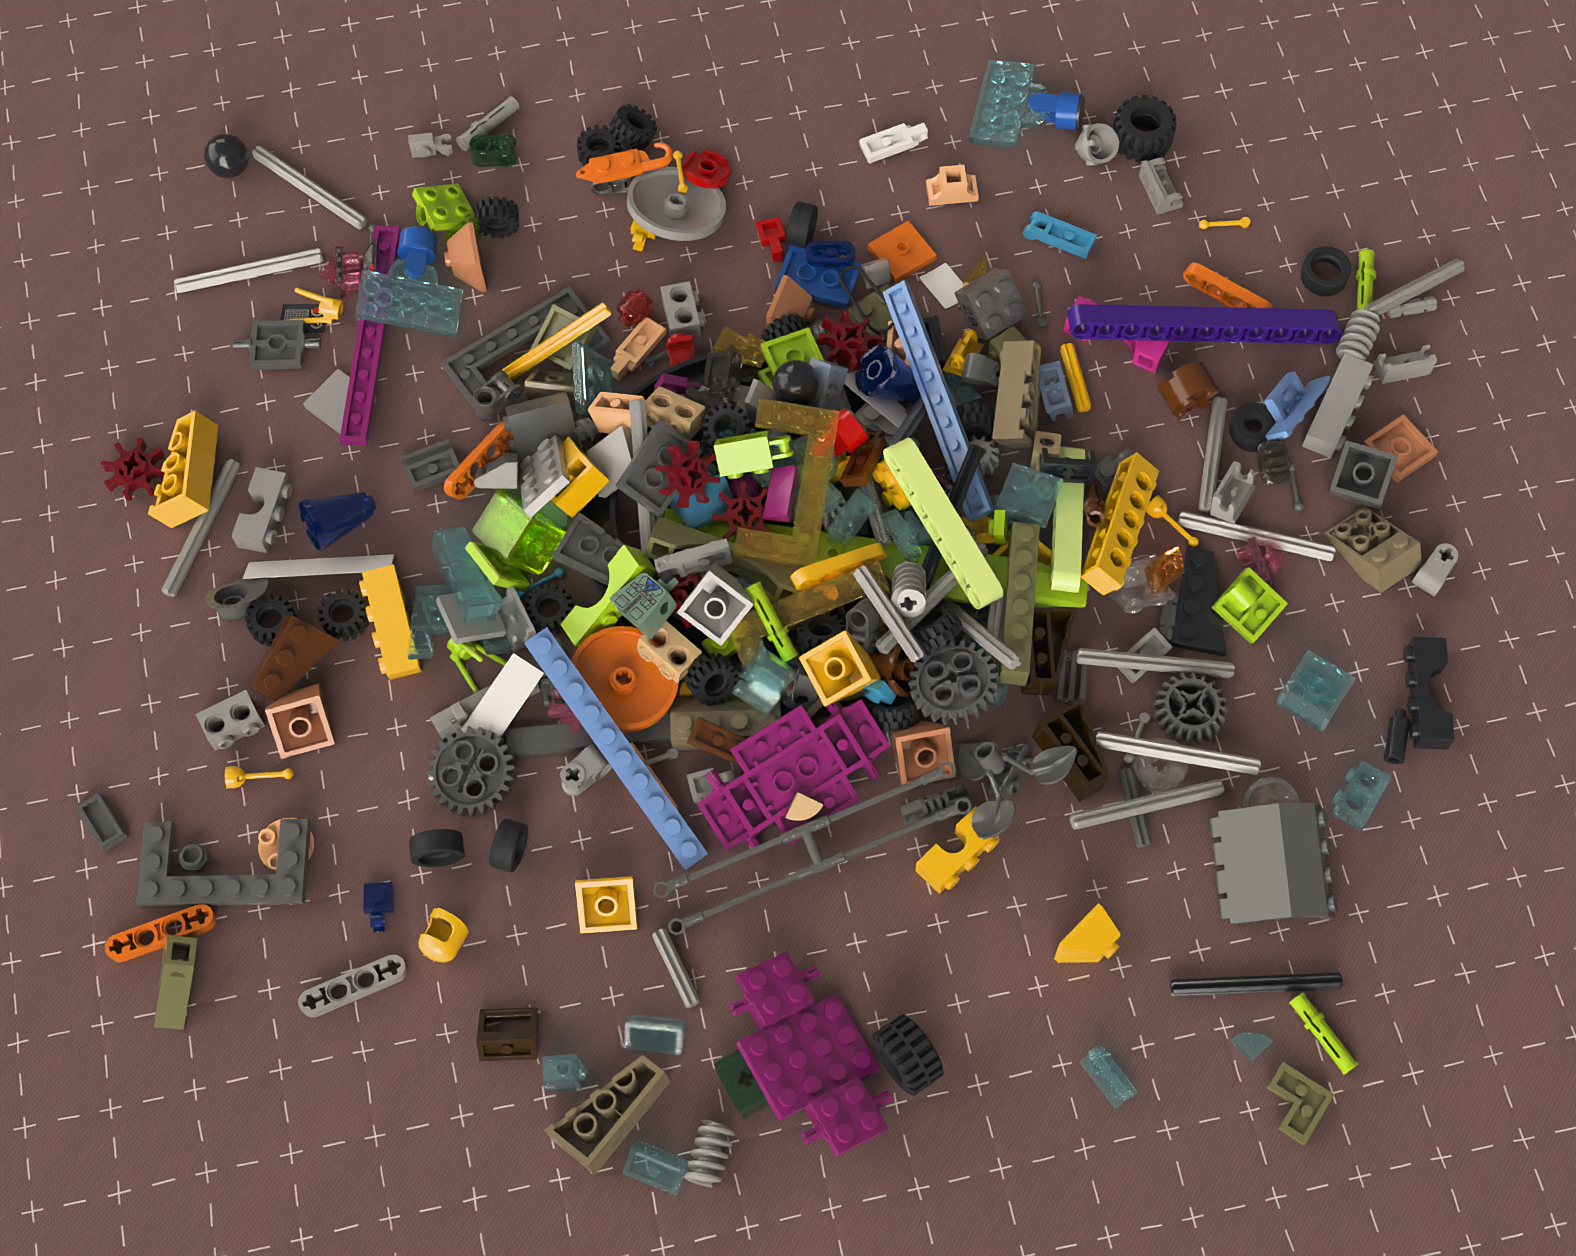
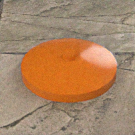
[571,626,679,733]

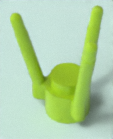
[447,637,507,693]

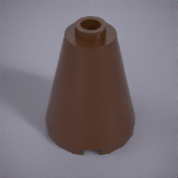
[868,643,922,697]

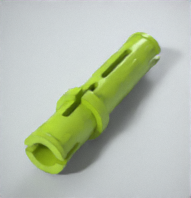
[1356,249,1376,310]
[745,581,799,663]
[1289,992,1358,1075]

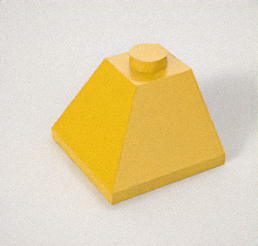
[799,630,881,707]
[1054,903,1121,963]

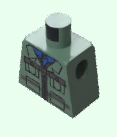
[609,571,679,639]

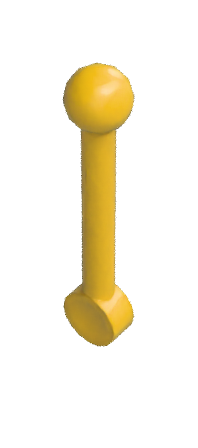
[673,150,688,194]
[1199,217,1250,229]

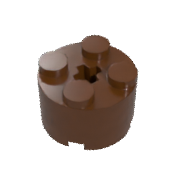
[1157,361,1219,420]

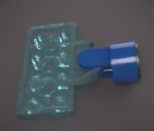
[969,60,1085,148]
[355,226,463,337]

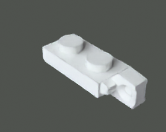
[859,123,928,164]

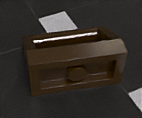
[476,1007,539,1061]

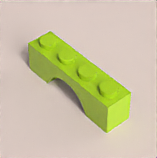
[560,545,657,647]

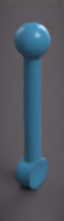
[516,568,565,599]

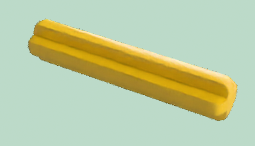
[1060,343,1091,413]

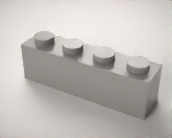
[1302,353,1374,458]

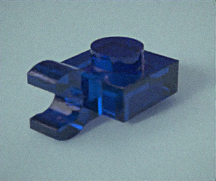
[363,882,394,933]

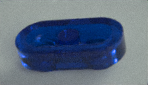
[805,241,856,268]

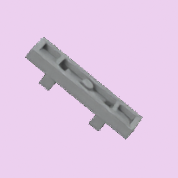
[430,684,540,743]

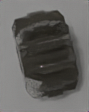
[1256,440,1291,485]

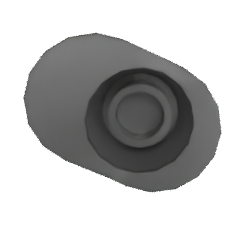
[205,578,269,620]

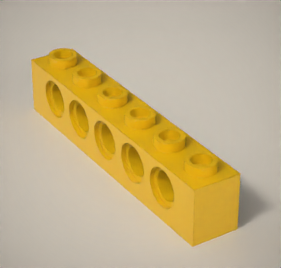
[1081,452,1159,596]

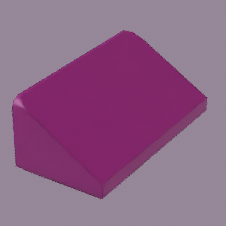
[763,465,799,522]

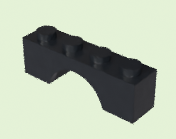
[1403,637,1455,750]

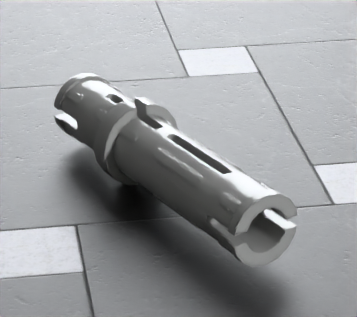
[456,96,520,151]

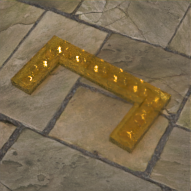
[733,398,840,567]
[730,560,891,698]

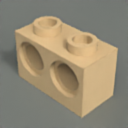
[645,386,706,441]
[637,621,702,683]

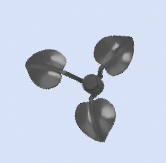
[958,742,1077,839]

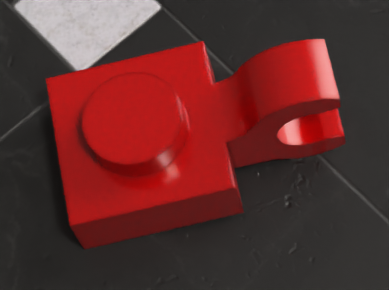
[755,217,786,263]

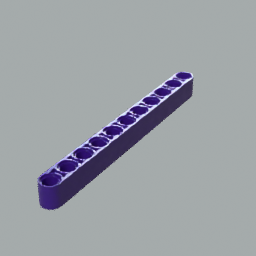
[1067,304,1342,344]

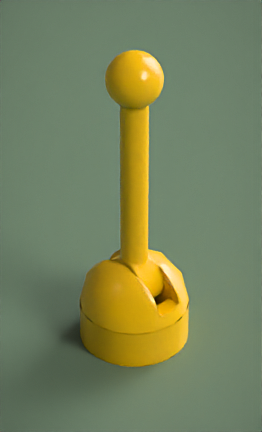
[1146,495,1199,547]
[225,766,294,789]

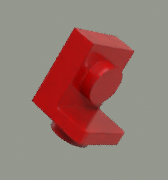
[666,333,696,367]

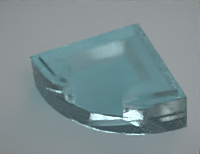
[1231,1033,1273,1063]

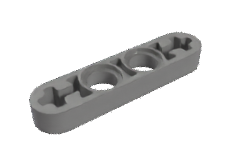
[298,954,408,1018]

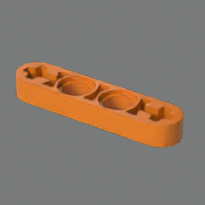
[1183,262,1274,308]
[444,421,513,500]
[105,904,216,962]

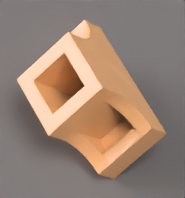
[926,165,979,206]

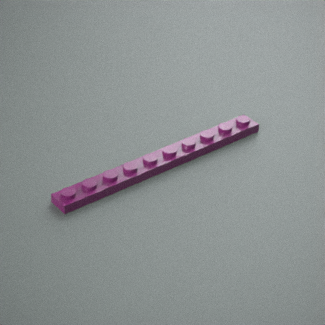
[339,225,401,446]

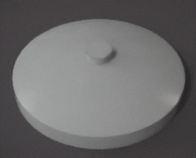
[626,167,726,241]

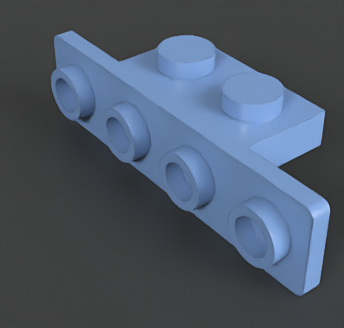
[1264,371,1332,441]

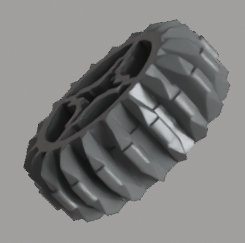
[1153,672,1228,745]

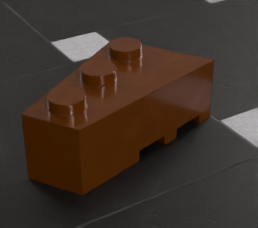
[248,615,340,700]

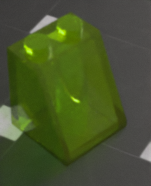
[471,488,567,576]

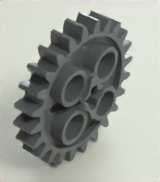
[909,640,1000,725]
[426,726,517,817]

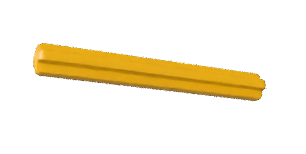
[502,302,611,381]

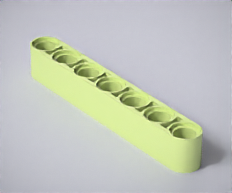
[883,438,1003,609]
[1050,446,1085,593]

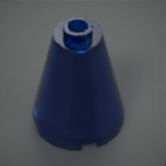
[855,346,921,404]
[299,492,376,550]

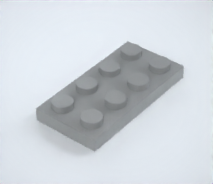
[518,434,570,517]

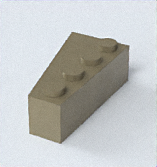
[992,340,1041,449]
[544,1055,670,1175]

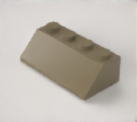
[670,695,781,750]

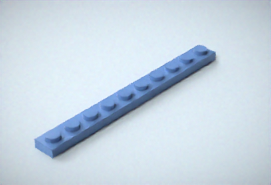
[883,280,995,523]
[524,627,708,871]

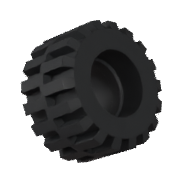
[1113,95,1177,163]
[872,1014,944,1096]

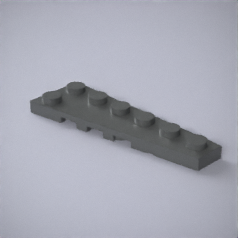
[552,513,695,627]

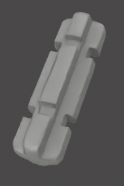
[1387,296,1437,318]

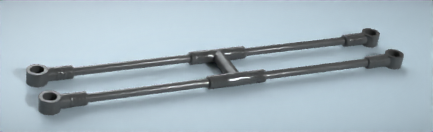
[653,762,972,935]

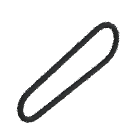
[839,265,894,333]

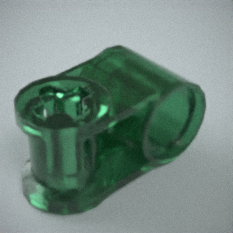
[469,134,517,167]

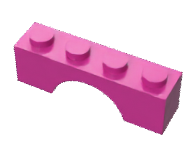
[1063,296,1170,373]

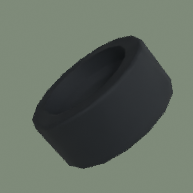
[1301,246,1351,296]
[409,829,465,867]

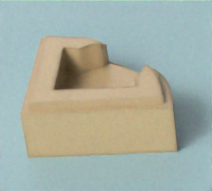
[785,792,823,821]

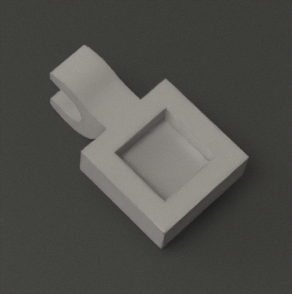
[408,133,453,158]
[687,768,736,804]

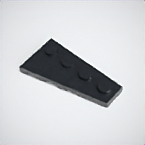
[1171,547,1226,656]

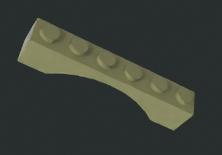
[645,516,806,611]
[999,522,1040,686]

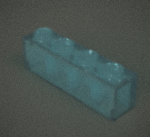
[430,527,502,624]

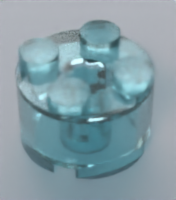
[732,647,795,714]

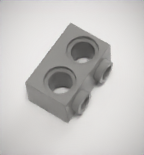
[660,281,705,338]
[196,690,265,751]

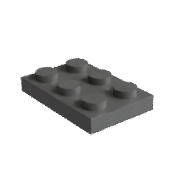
[615,419,703,517]

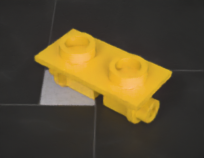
[943,329,984,376]

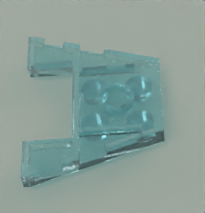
[407,584,512,660]

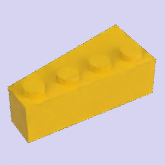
[148,410,218,528]
[359,564,422,680]

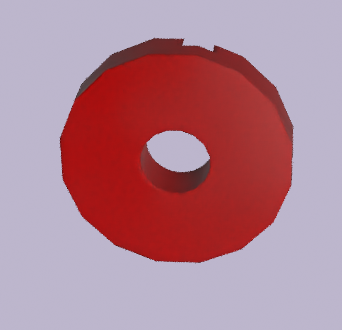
[682,150,732,189]

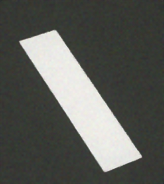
[243,554,394,579]
[428,653,544,793]

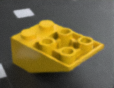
[551,436,610,518]

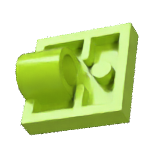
[412,184,474,232]
[1211,567,1288,644]

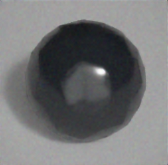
[204,134,249,178]
[772,360,819,405]

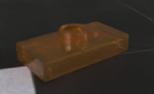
[1144,547,1185,594]

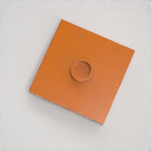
[867,221,937,284]

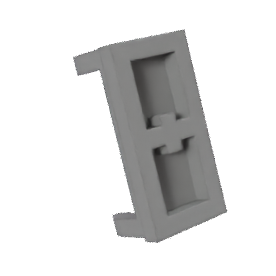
[1139,158,1183,215]
[1373,345,1437,384]
[1210,461,1256,524]
[493,586,536,653]

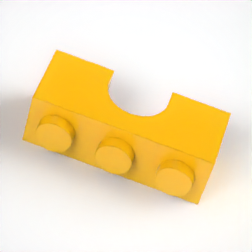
[915,806,999,894]

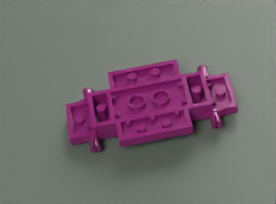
[696,699,890,855]
[730,952,893,1157]

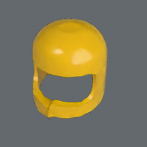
[418,908,469,963]

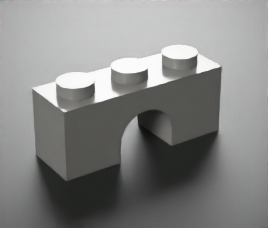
[232,467,293,554]

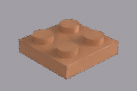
[1363,414,1439,483]

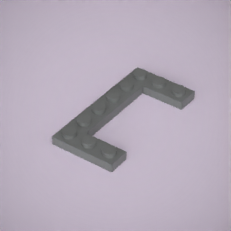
[441,286,611,422]
[136,819,311,907]

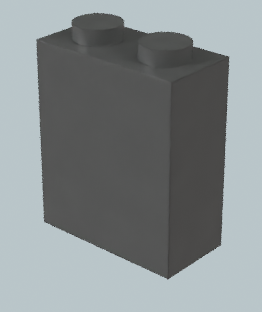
[502,391,581,462]

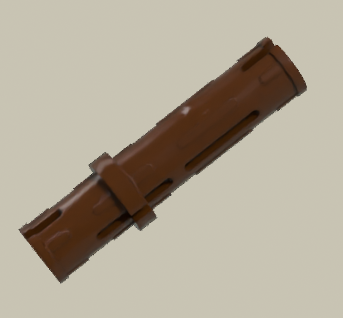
[1083,479,1105,527]

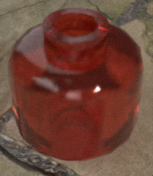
[616,290,654,328]

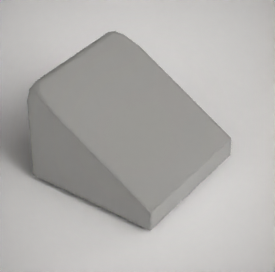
[861,258,891,289]

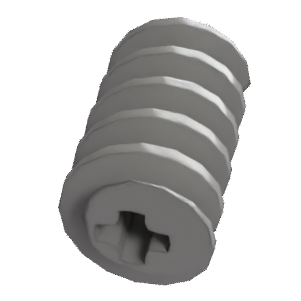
[1336,309,1380,362]
[891,562,926,617]
[684,1120,736,1187]

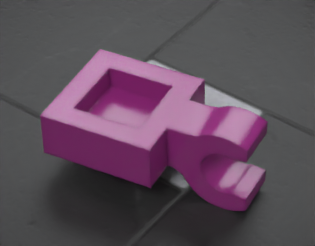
[654,374,702,403]

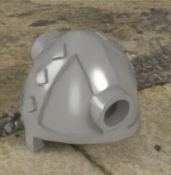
[1075,123,1119,166]

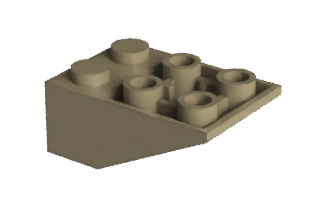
[1325,506,1422,593]

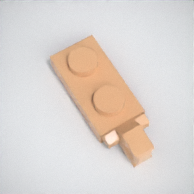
[610,317,667,381]

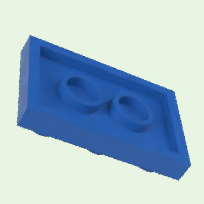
[775,245,862,309]

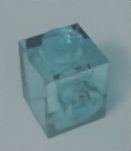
[542,1054,586,1092]

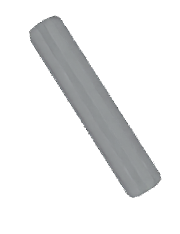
[652,928,700,1008]

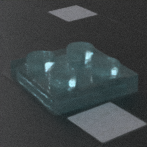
[995,463,1063,529]

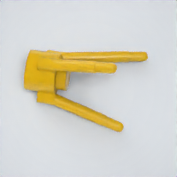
[288,288,343,325]

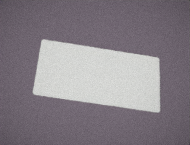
[844,370,909,428]

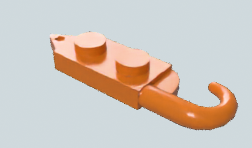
[576,142,673,185]

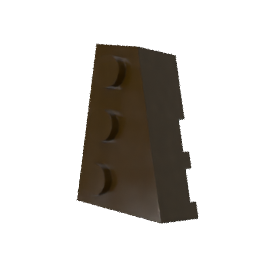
[1021,607,1077,695]
[1032,698,1110,802]

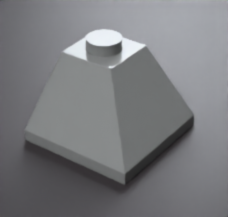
[677,562,754,646]

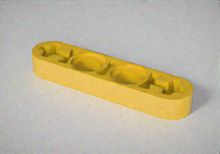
[790,543,887,590]

